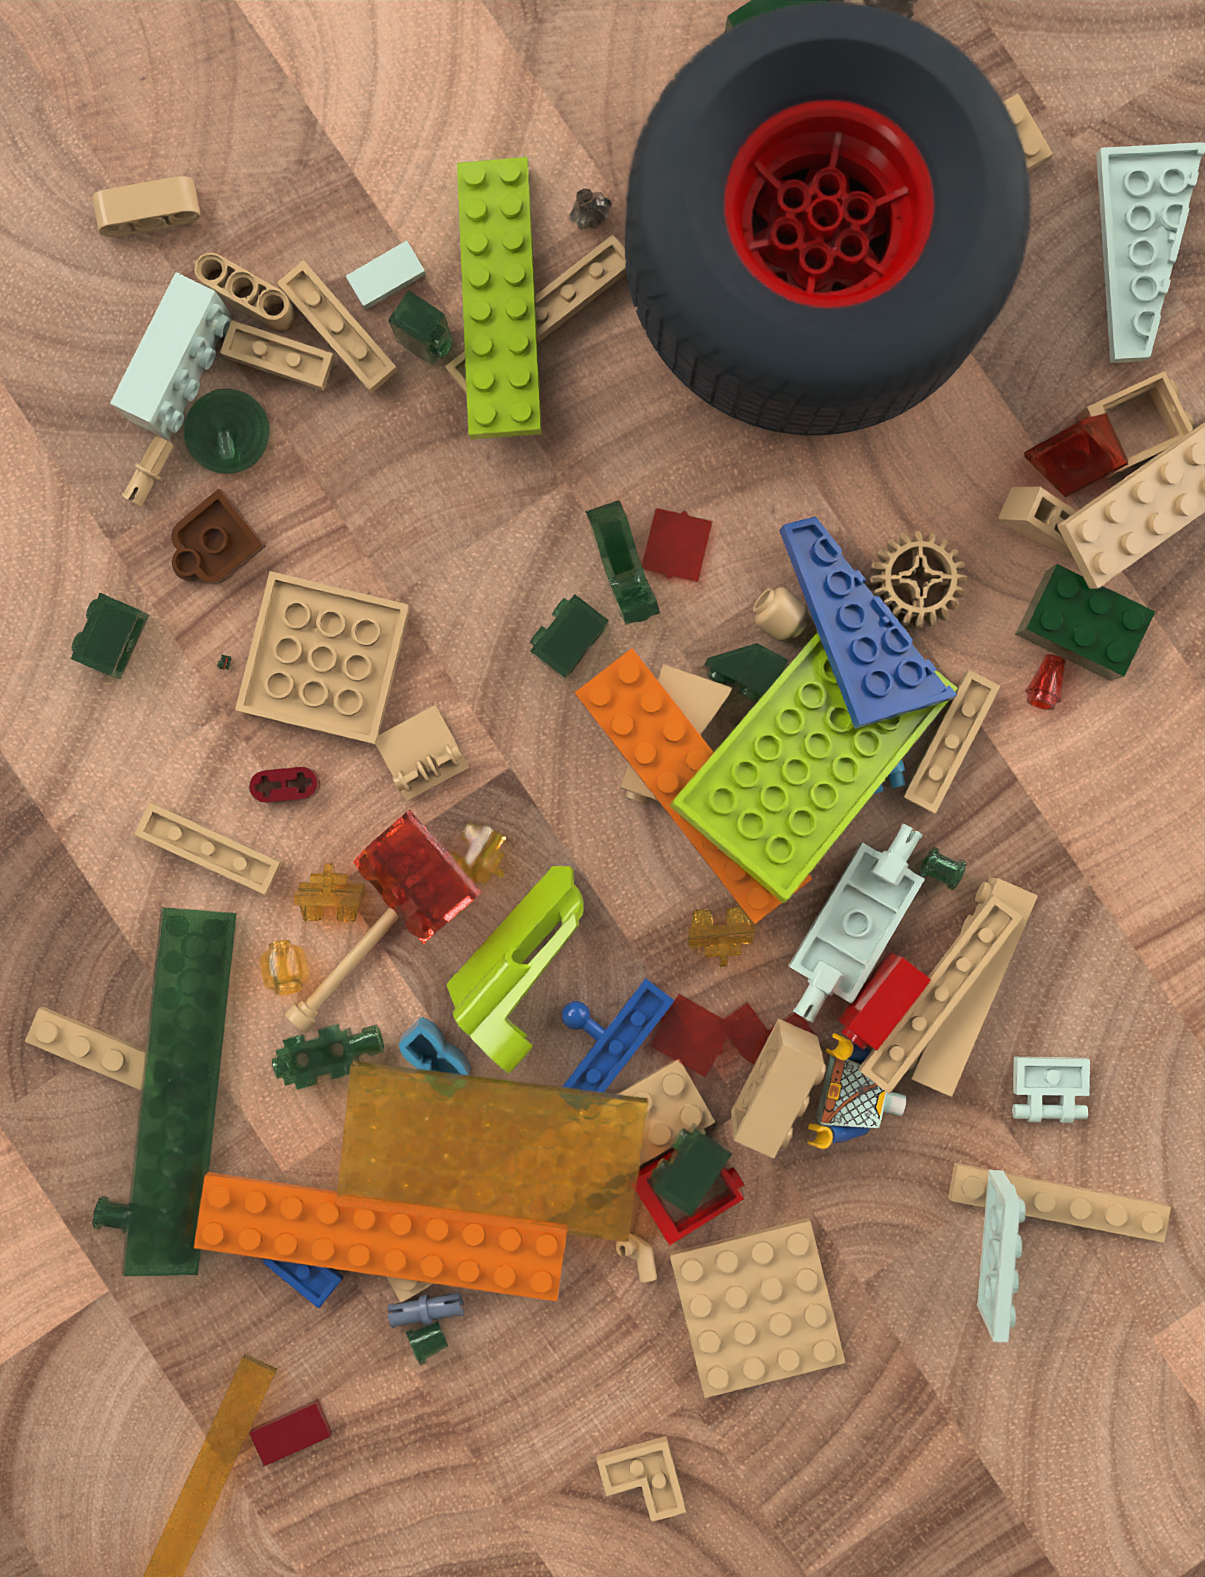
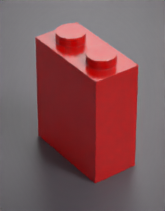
[837,952,931,1051]

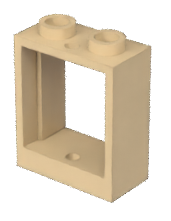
[1077,371,1195,480]

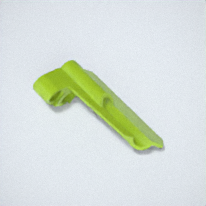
[446,866,584,1073]

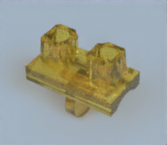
[442,823,506,891]
[294,863,365,922]
[688,907,755,967]

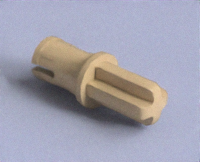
[121,436,174,507]

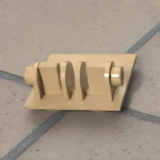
[376,705,470,801]

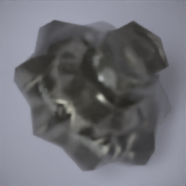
[569,188,613,230]

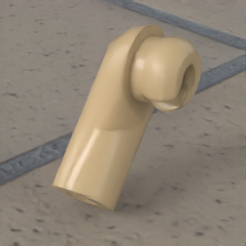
[616,1233,657,1282]

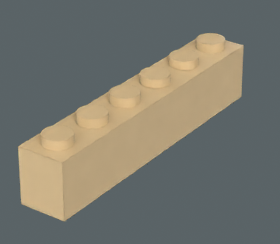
[905,877,1038,1097]

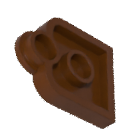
[171,489,266,584]

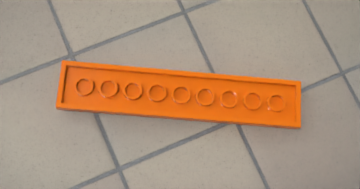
[194,1172,568,1301]

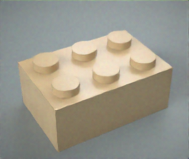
[731,1018,826,1158]

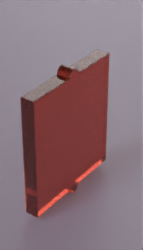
[641,508,713,583]
[651,994,734,1077]

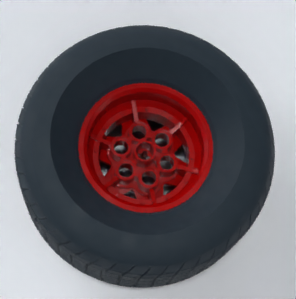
[625,2,1031,436]

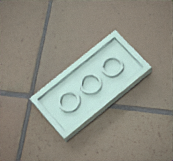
[977,1170,1025,1342]

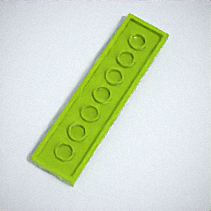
[457,157,542,440]

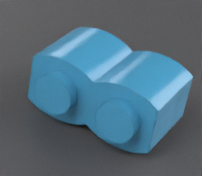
[399,1017,471,1096]

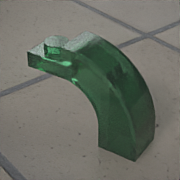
[585,500,660,625]

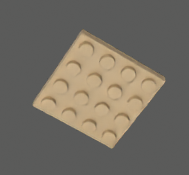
[235,571,411,745]
[669,1218,845,1398]

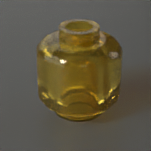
[259,940,310,996]

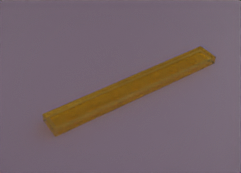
[143,1354,277,1577]

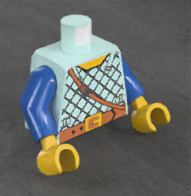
[807,1033,906,1149]

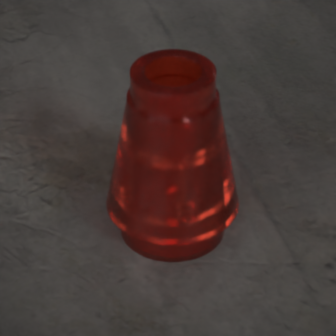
[1026,654,1066,710]

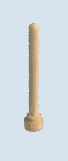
[285,892,414,1033]

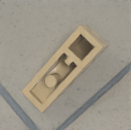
[998,487,1077,558]

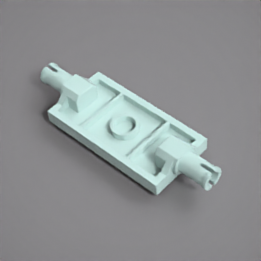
[788,824,925,1023]

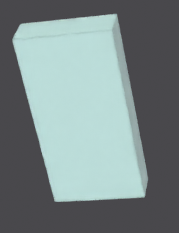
[346,241,426,310]

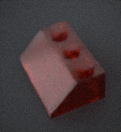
[353,809,482,944]

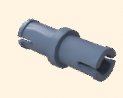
[388,1291,464,1328]

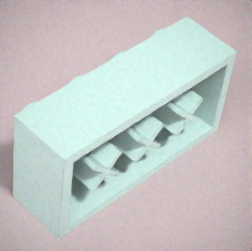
[110,272,232,440]

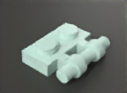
[1012,1056,1090,1123]

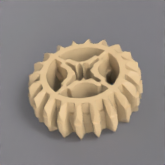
[869,531,967,629]

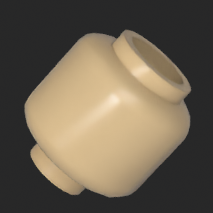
[753,587,807,641]

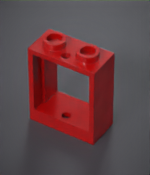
[630,1130,745,1246]

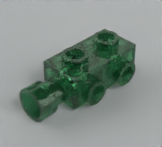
[272,1024,385,1090]

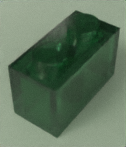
[388,290,452,366]
[70,593,149,680]
[530,594,609,681]
[651,1123,732,1216]

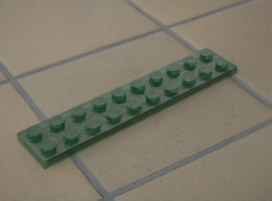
[121,907,237,1277]

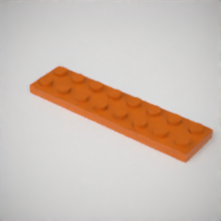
[574,648,812,924]

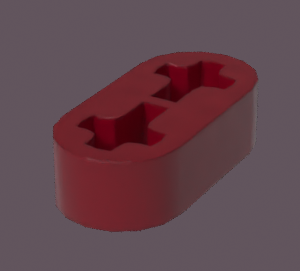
[249,767,320,803]

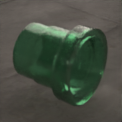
[406,1321,449,1366]

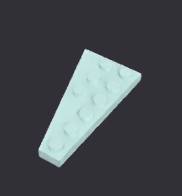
[1096,142,1205,363]

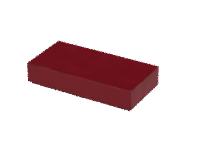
[249,1399,332,1467]

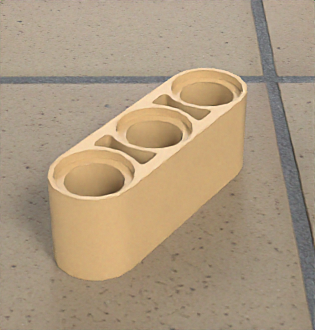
[92,176,201,237]
[195,253,295,331]

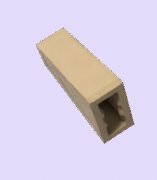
[620,664,732,804]

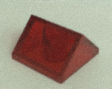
[1024,413,1129,497]

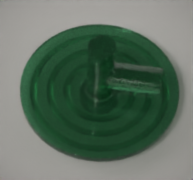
[184,389,270,474]

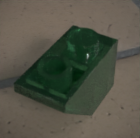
[702,643,789,703]

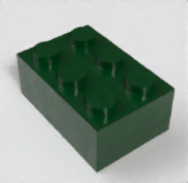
[1015,564,1156,681]

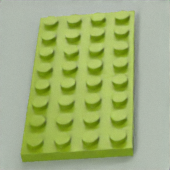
[669,632,958,903]

